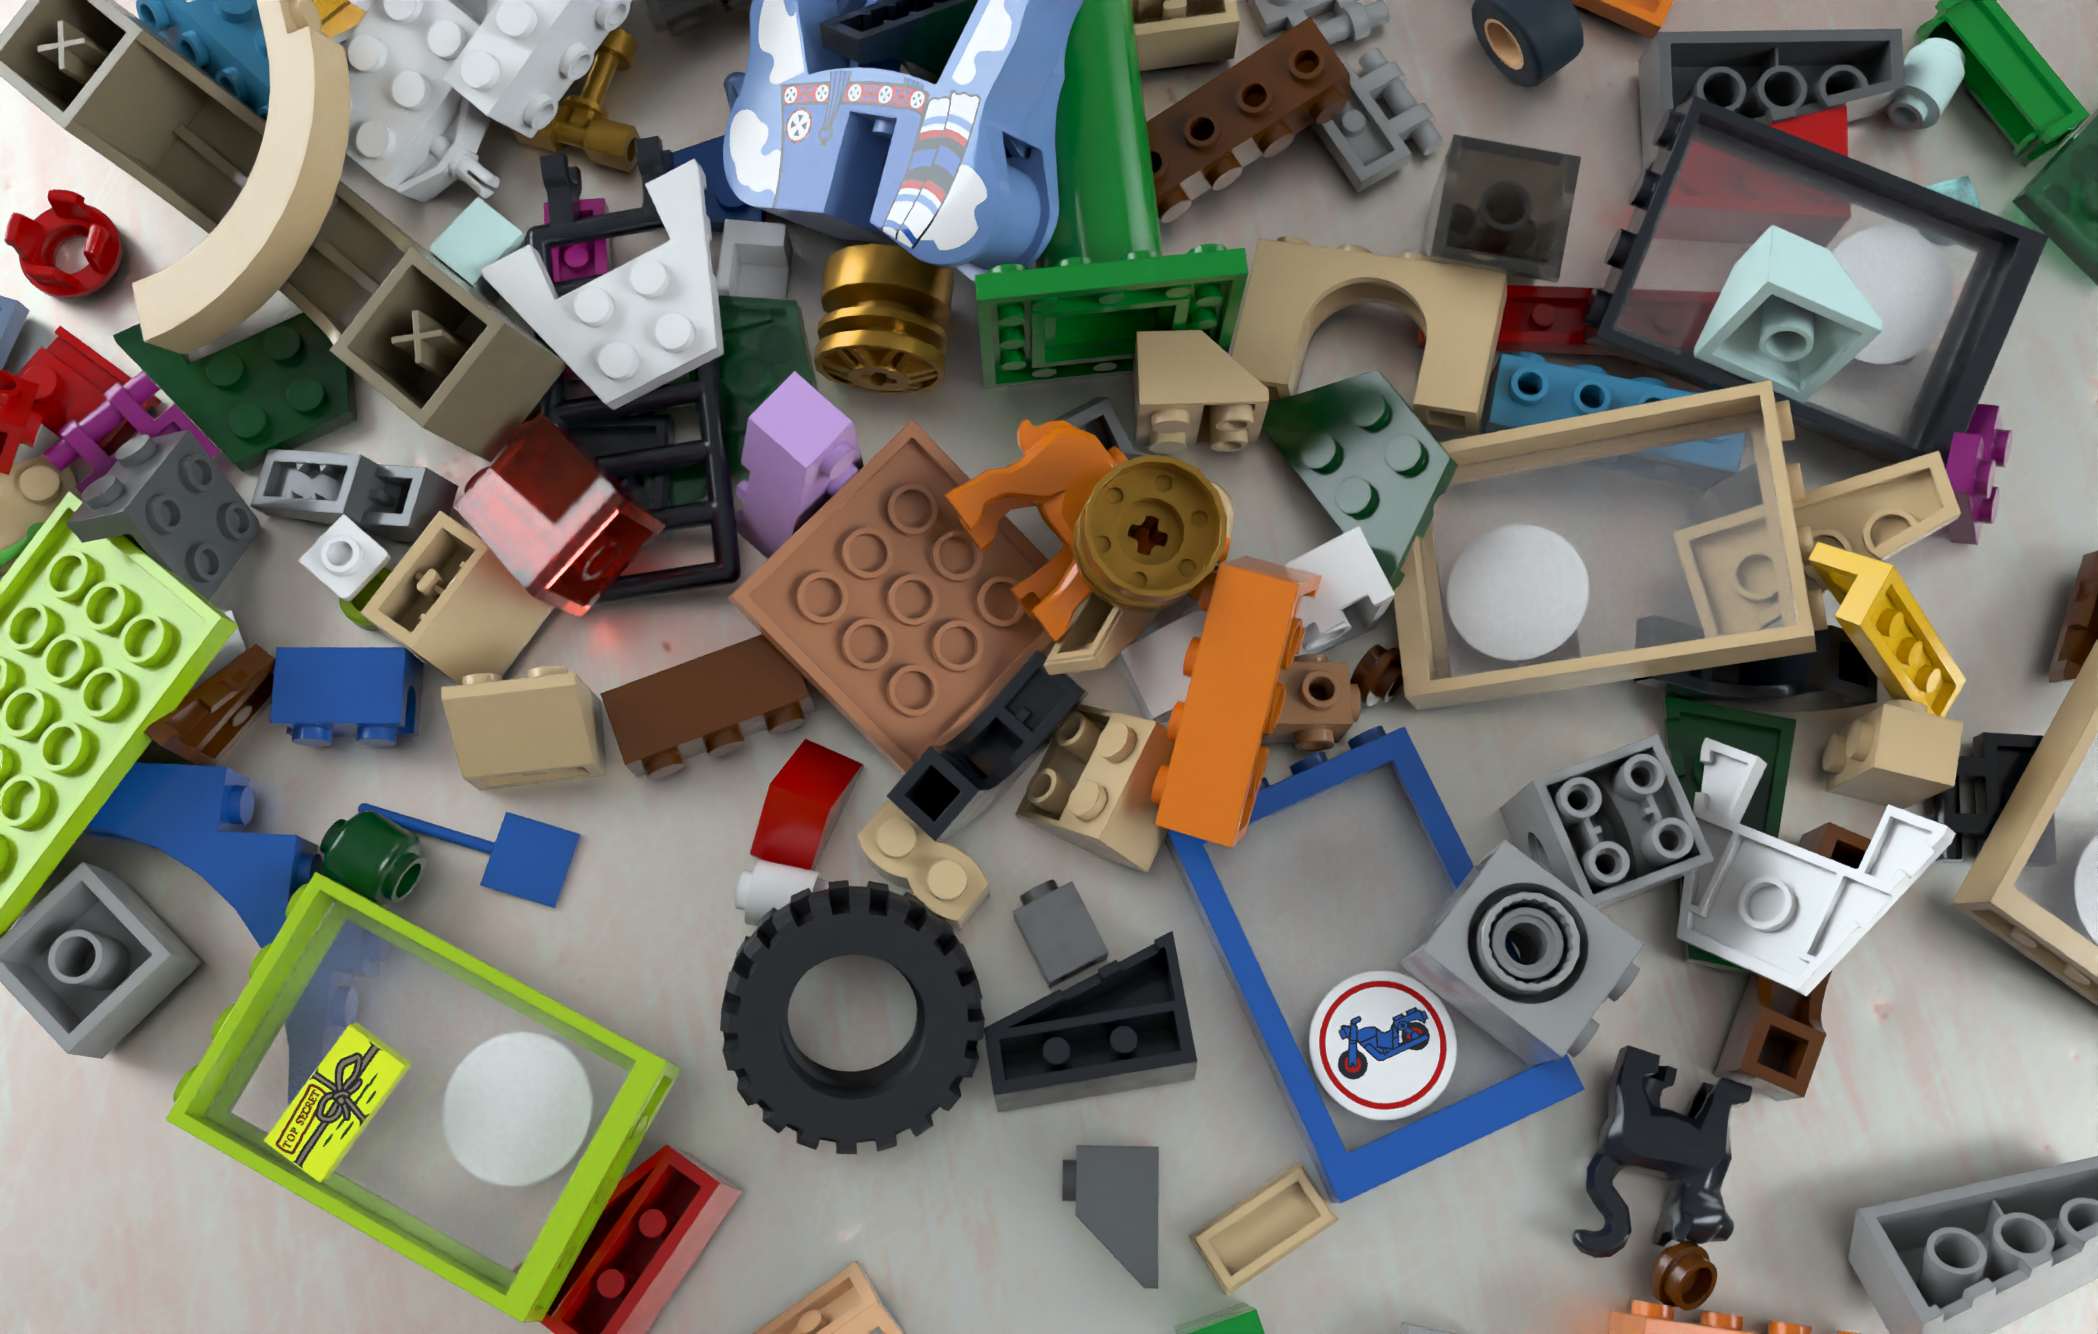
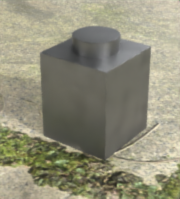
[1013,880,1109,989]

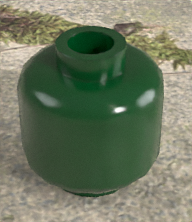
[320,810,425,906]

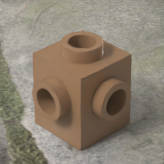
[1263,654,1361,752]

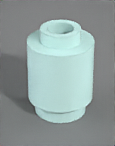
[1884,38,1965,129]

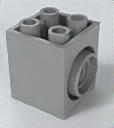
[1499,734,1715,910]
[1400,839,1645,1066]

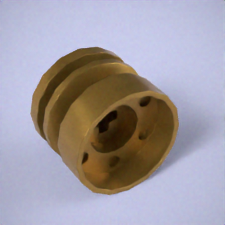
[814,244,953,395]
[1072,455,1227,612]

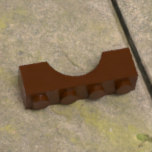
[1715,822,1871,1101]

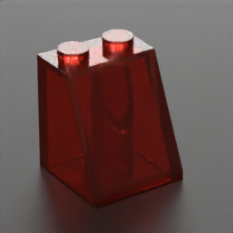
[453,412,666,618]

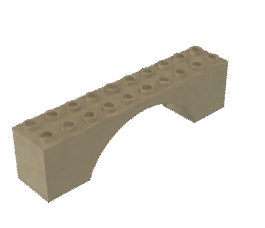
[0,0,568,462]

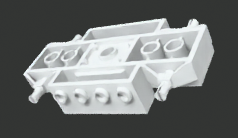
[319,0,632,203]

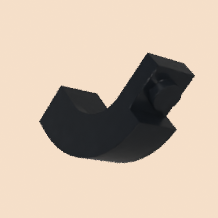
[1634,615,1878,712]
[886,650,1089,841]

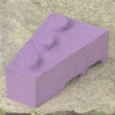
[735,371,864,559]

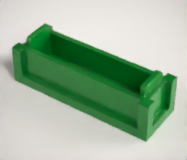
[1916,0,2090,167]

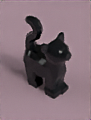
[1572,1045,1752,1258]

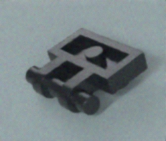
[1926,732,2055,867]

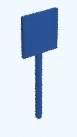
[358,803,581,908]

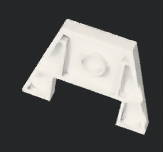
[480,158,724,410]
[1677,738,1956,996]

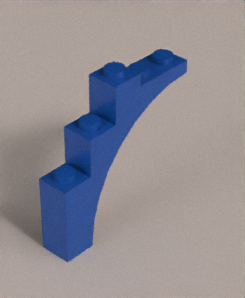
[83,762,392,1105]

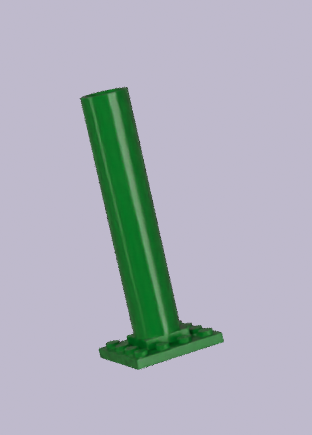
[975,0,1248,389]

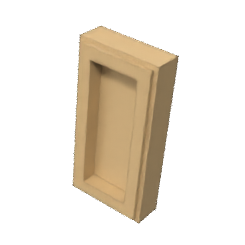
[1188,1162,1339,1295]

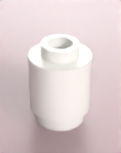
[735,860,833,926]

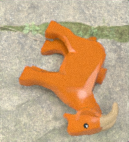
[944,419,1235,642]

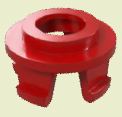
[4,189,123,299]

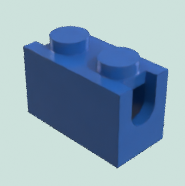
[270,647,424,747]

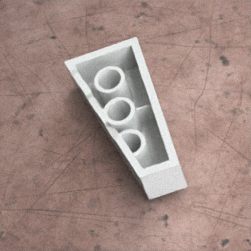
[1118,526,1395,726]

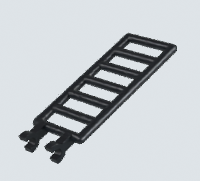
[525,136,741,608]

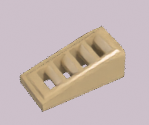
[1043,593,1163,675]

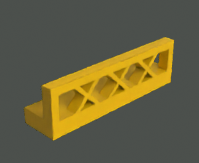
[1808,542,1966,718]

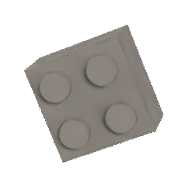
[0,862,202,1059]

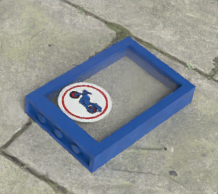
[1164,726,1585,1204]

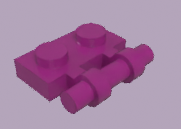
[43,370,220,494]

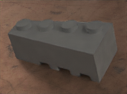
[1638,29,1905,171]

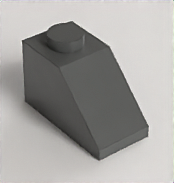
[1062,1145,1159,1289]

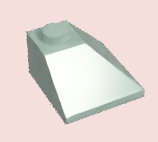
[1694,225,1883,403]

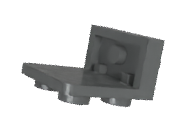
[66,430,260,600]

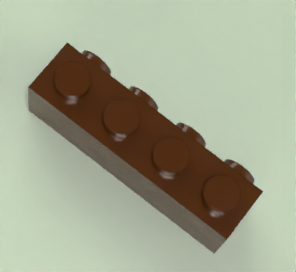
[1147,17,1351,223]

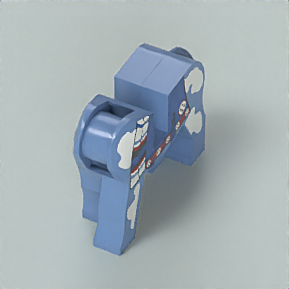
[723,0,1083,281]

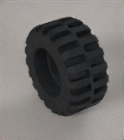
[720,880,985,1154]

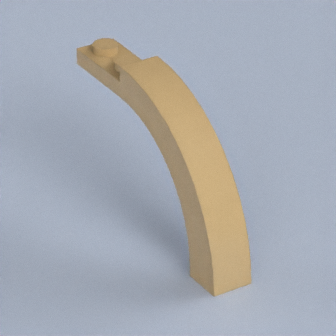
[132,0,351,355]

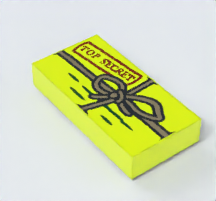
[263,1022,413,1183]

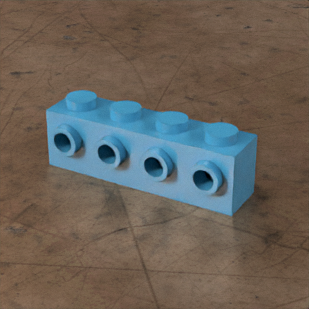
[1479,352,1745,491]

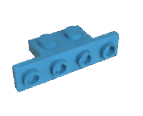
[136,0,270,121]

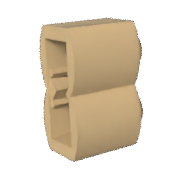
[857,801,990,930]

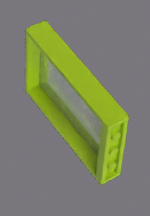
[165,872,682,1323]

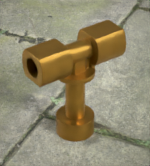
[512,27,641,172]

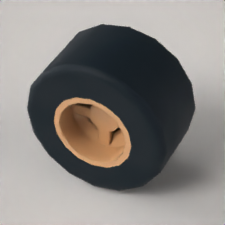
[1471,0,1584,87]

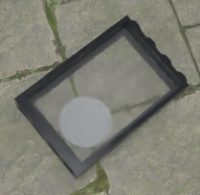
[1580,96,2049,469]

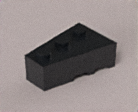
[984,930,1197,1112]

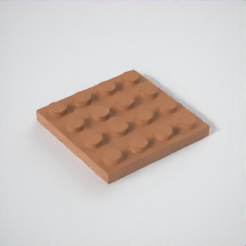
[728,419,1075,776]

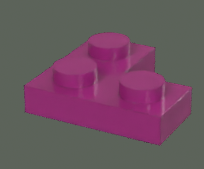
[1946,404,2012,545]

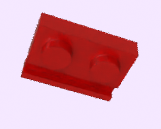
[16,326,162,456]

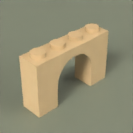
[1231,236,1507,435]

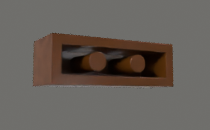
[600,634,817,779]

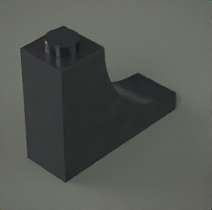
[820,0,978,85]

